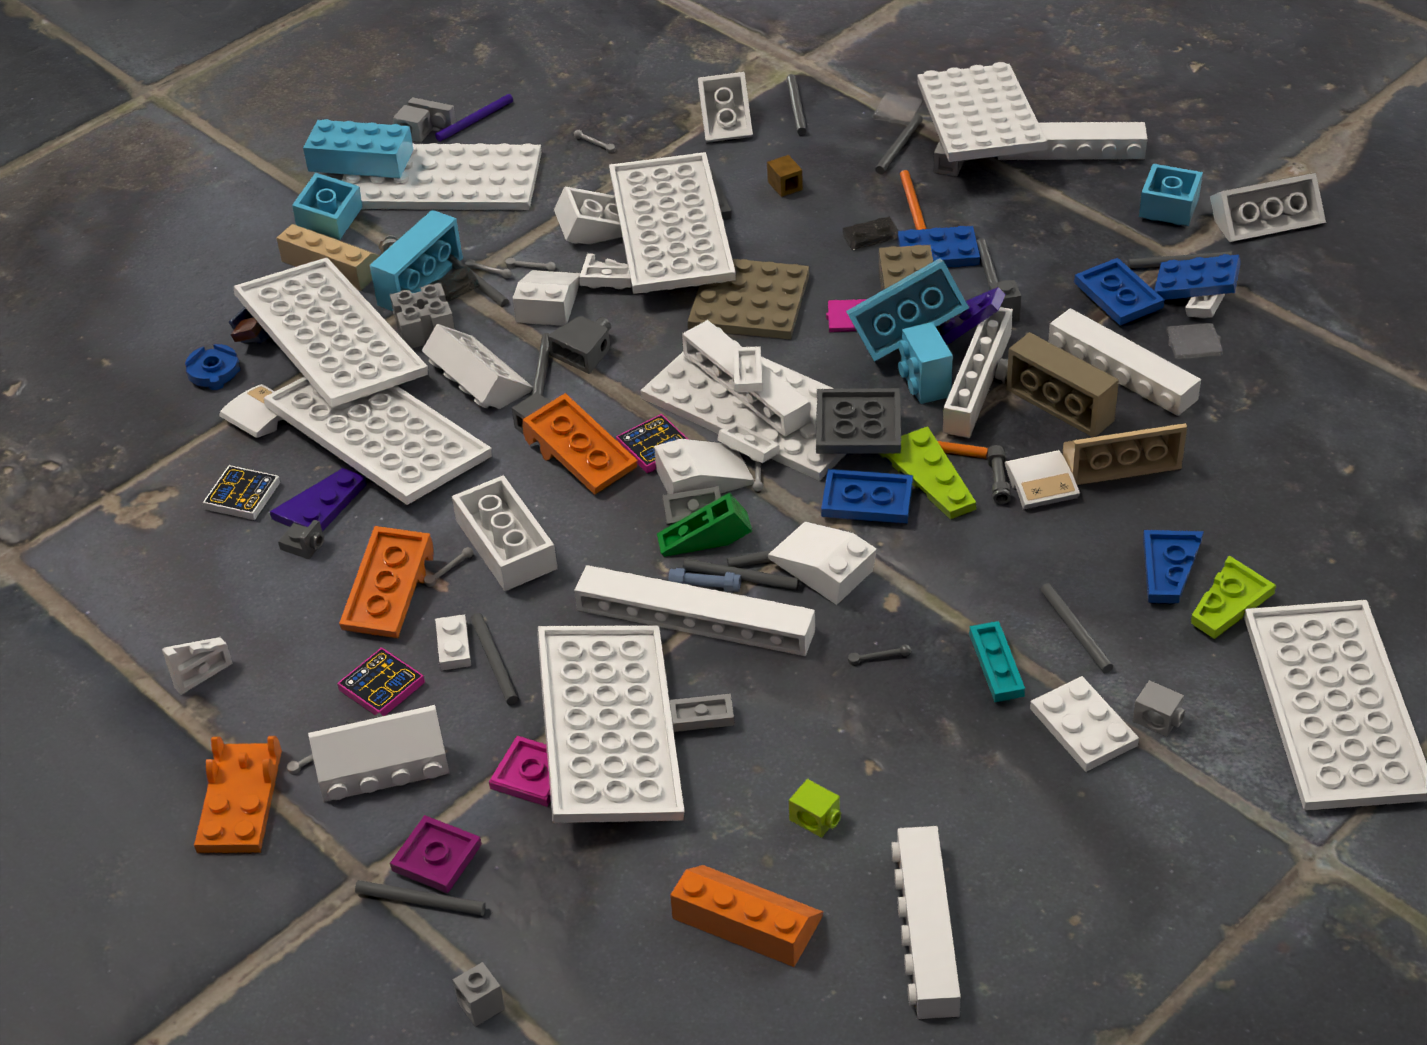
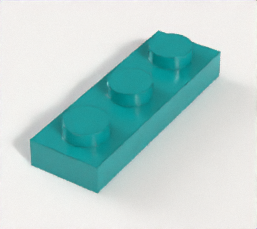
[969,621,1025,702]

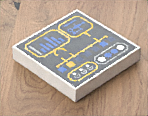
[203,465,280,520]

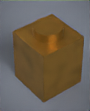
[767,155,803,197]

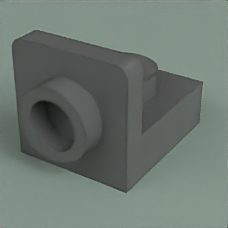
[278,520,324,559]

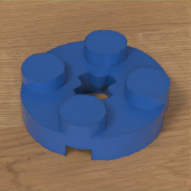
[185,344,241,390]

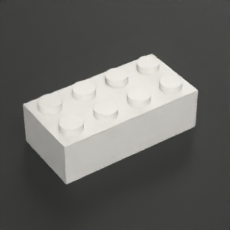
[452,475,557,591]

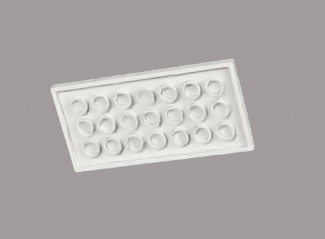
[917,62,1047,162]
[342,143,542,210]
[609,152,736,294]
[234,257,428,408]
[640,352,846,481]
[264,376,492,505]
[1244,600,1427,811]
[537,625,684,823]

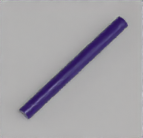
[435,94,513,142]

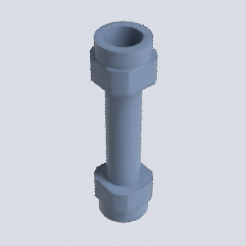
[668,568,741,593]

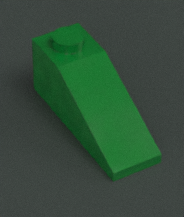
[657,492,752,557]

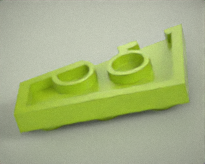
[1191,556,1276,639]

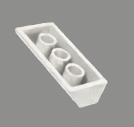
[1210,173,1326,242]
[422,324,533,409]
[308,705,449,802]

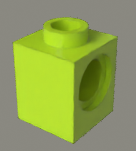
[788,779,841,838]

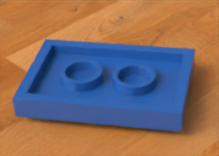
[897,226,980,267]
[1154,254,1241,300]
[1074,258,1164,325]
[821,469,913,523]

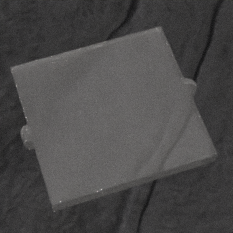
[873,93,923,125]
[1166,323,1223,359]

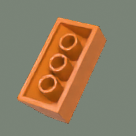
[670,865,823,967]

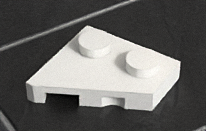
[579,253,631,289]
[162,637,233,695]

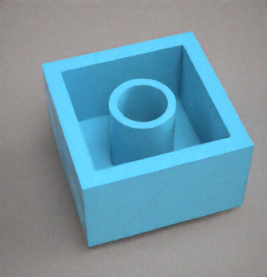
[1139,164,1203,226]
[292,173,363,240]
[898,322,953,404]

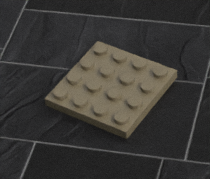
[688,259,809,340]

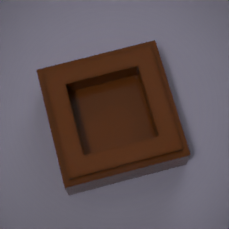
[231,317,263,342]

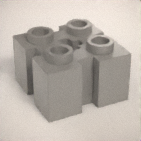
[390,283,455,348]

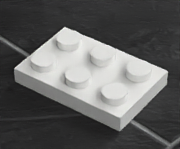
[1030,676,1139,772]

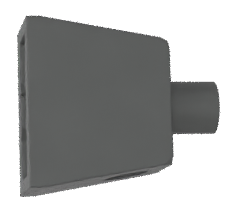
[548,316,611,374]

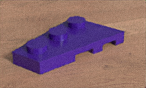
[940,287,1005,345]
[269,468,367,532]

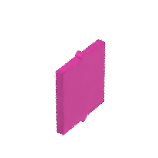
[826,299,867,332]

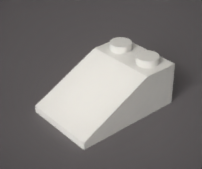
[698,72,753,143]
[554,187,622,244]
[513,270,581,326]
[654,439,754,494]
[768,522,877,605]

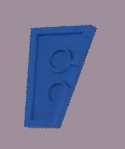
[1143,530,1204,603]

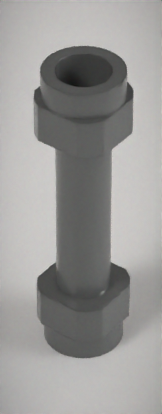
[987,445,1011,504]

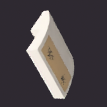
[219,384,283,438]
[1005,450,1080,510]

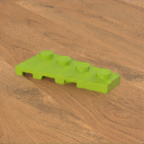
[878,426,976,519]

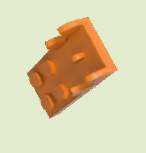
[523,393,638,495]
[339,526,434,638]
[194,736,282,853]

